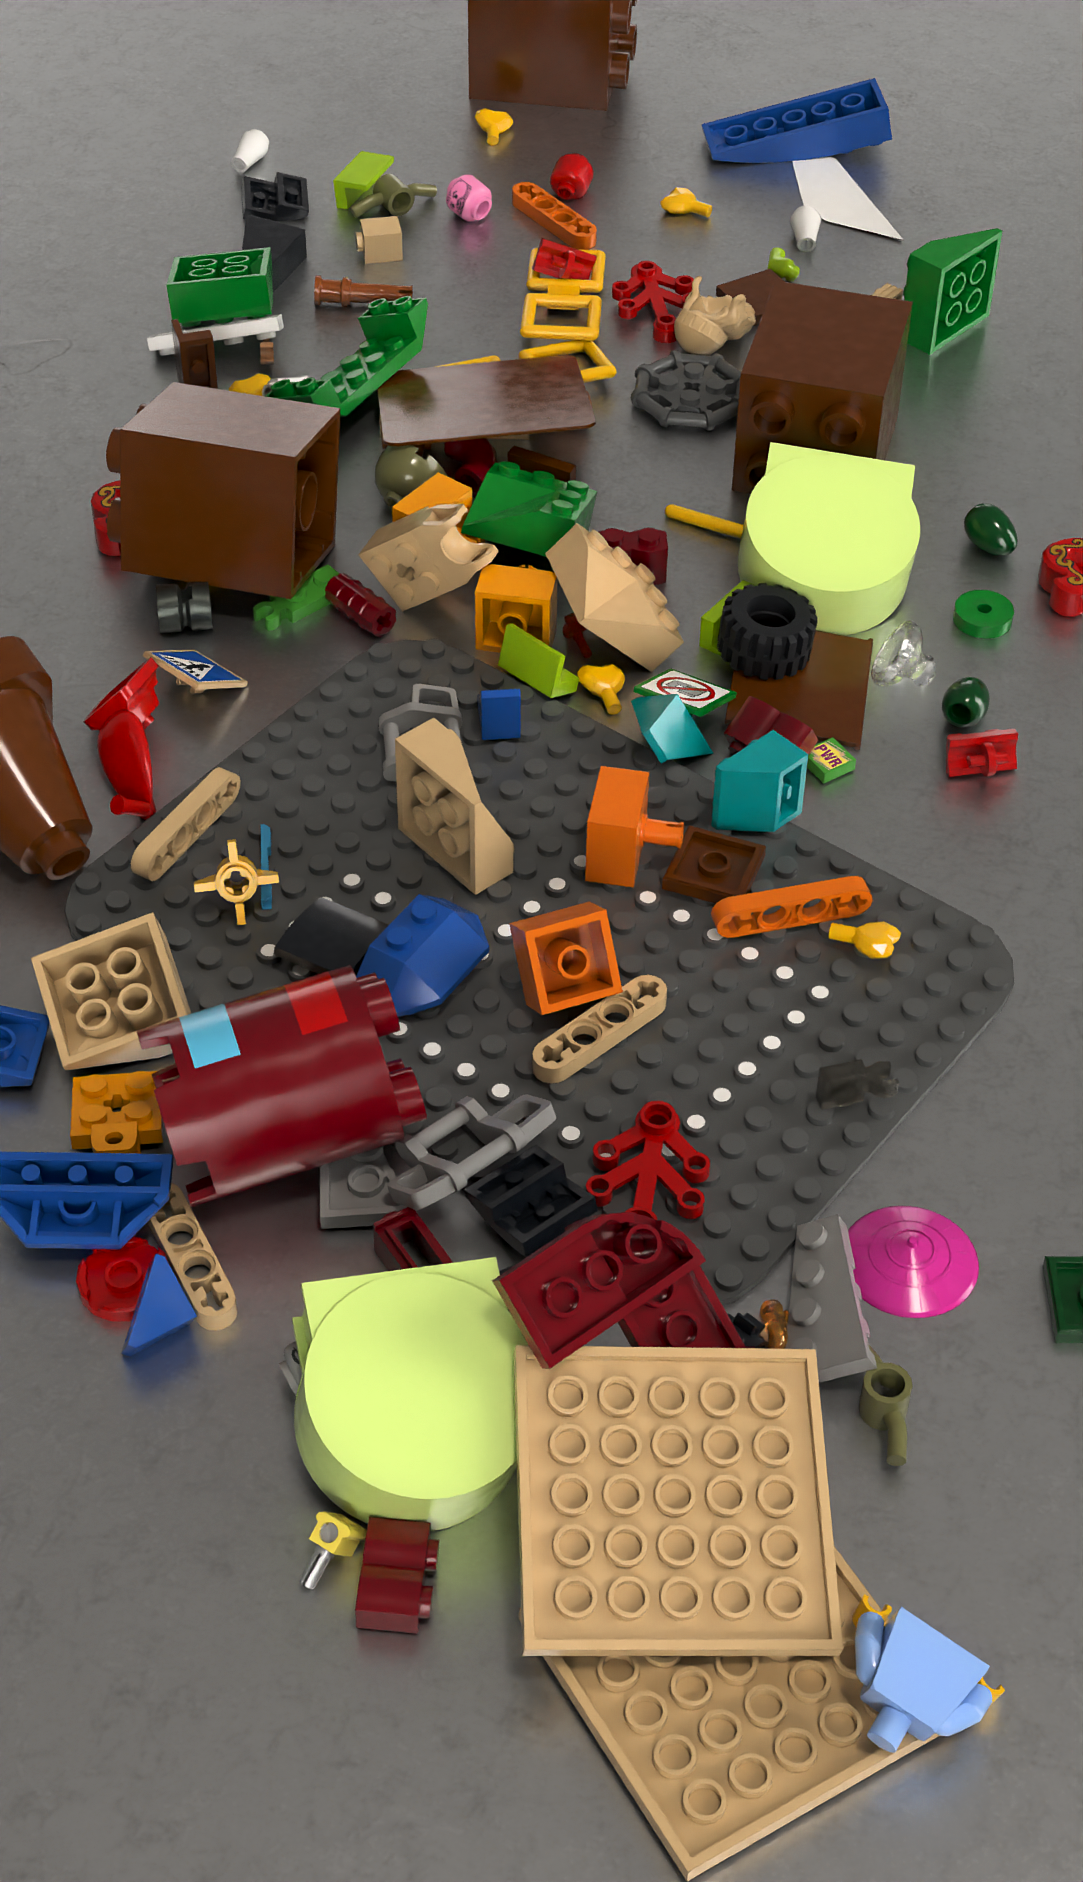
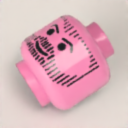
[446,175,492,222]

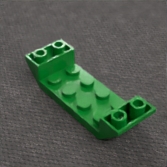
[265,296,428,416]

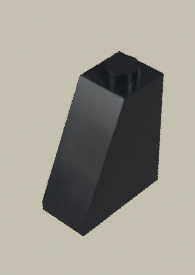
[242,215,307,293]

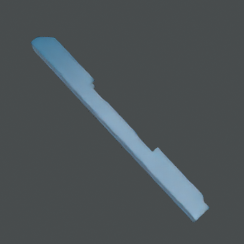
[261,824,272,910]

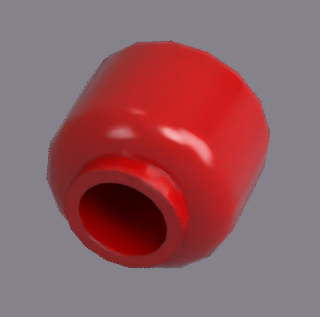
[550,153,594,200]

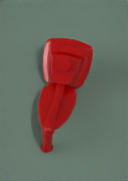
[83,657,159,820]

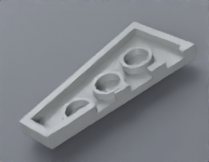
[785,1214,877,1383]

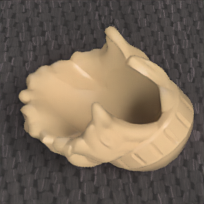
[674,276,756,356]

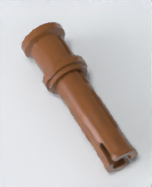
[314,275,413,307]

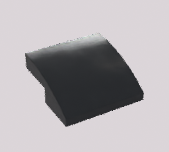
[241,172,309,222]
[273,897,389,976]
[464,1145,598,1257]

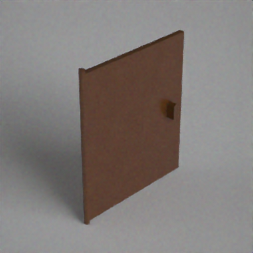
[724,631,873,751]

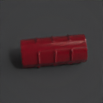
[325,573,396,637]

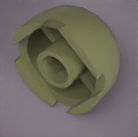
[375,445,446,508]

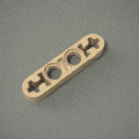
[131,767,241,881]
[532,975,667,1084]
[147,1183,237,1331]

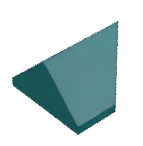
[631,694,714,764]

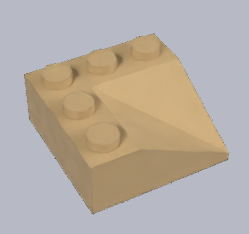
[545,523,684,672]
[395,718,514,895]
[31,912,191,1070]

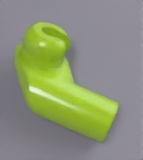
[768,247,800,282]

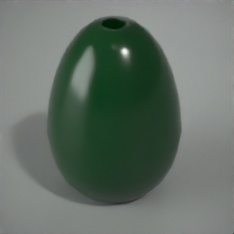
[964,503,1018,556]
[942,677,990,728]

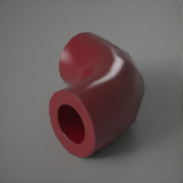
[444,438,498,498]

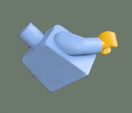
[852,1594,1005,1753]

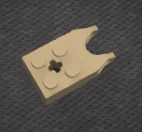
[358,503,499,612]

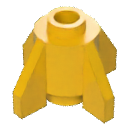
[194,839,279,925]

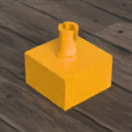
[392,472,485,544]
[475,564,558,653]

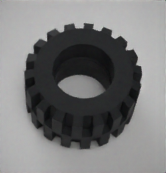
[717,583,817,680]

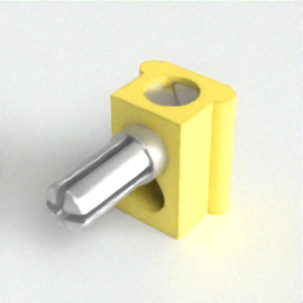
[299,1511,367,1589]

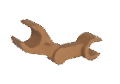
[260,338,274,365]

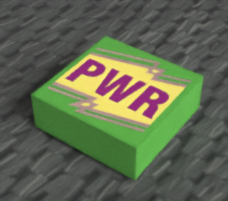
[807,737,856,784]

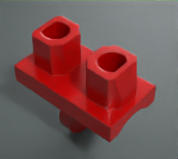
[532,238,597,280]
[946,729,1018,777]

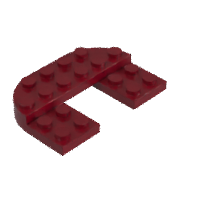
[492,1212,755,1369]

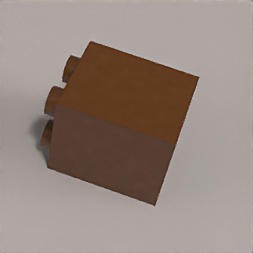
[468,0,637,111]
[732,280,913,494]
[106,382,340,599]

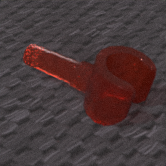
[562,612,592,658]

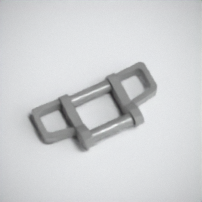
[378,684,467,781]
[387,1094,557,1210]

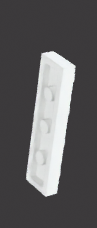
[147,314,284,356]

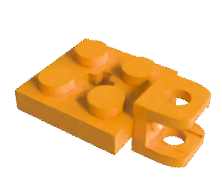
[70,1071,163,1154]

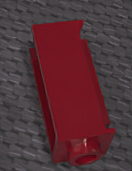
[373,1207,453,1271]

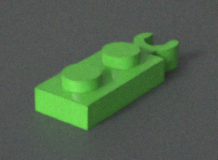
[253,564,340,631]

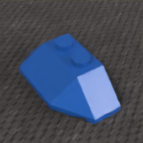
[356,894,489,1016]
[0,1152,174,1249]

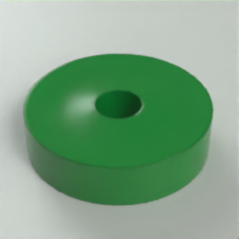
[953,590,1014,639]

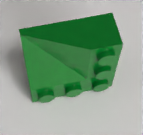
[903,228,1003,355]
[166,247,273,327]
[461,461,597,557]

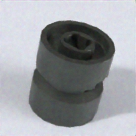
[156,582,213,633]

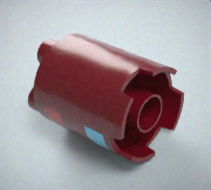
[137,965,427,1207]

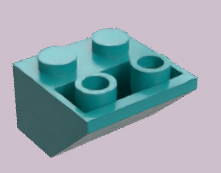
[711,730,808,832]

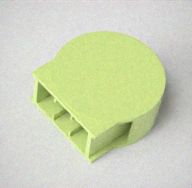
[738,442,920,636]
[292,1257,528,1531]

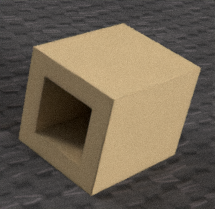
[355,216,403,264]

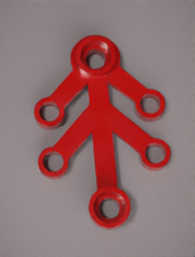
[612,261,694,343]
[586,1101,710,1220]

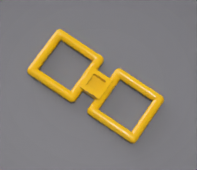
[520,248,606,341]
[434,340,617,383]

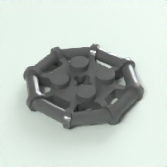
[630,350,741,431]

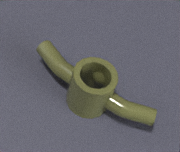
[350,174,437,218]
[859,1345,913,1466]

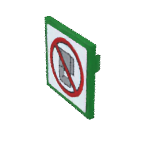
[633,668,737,717]

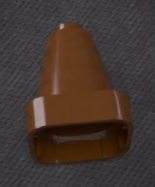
[0,636,93,880]

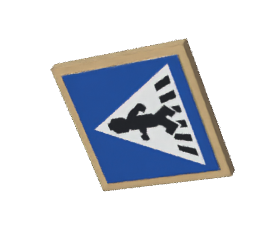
[143,649,248,694]

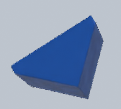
[477,689,521,740]
[121,1254,197,1356]

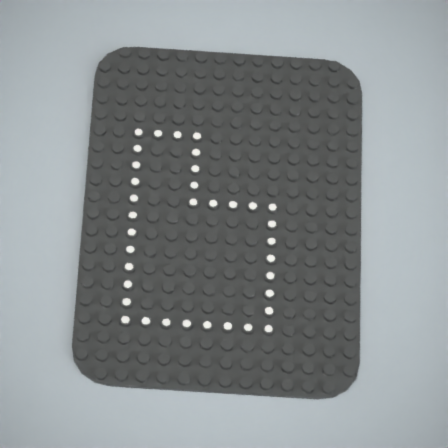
[64,639,1014,1305]

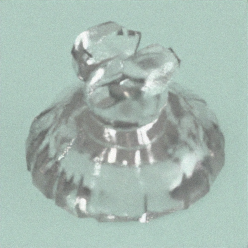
[871,620,936,687]

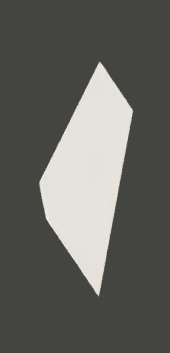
[792,156,903,240]

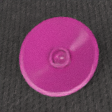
[848,1206,979,1318]

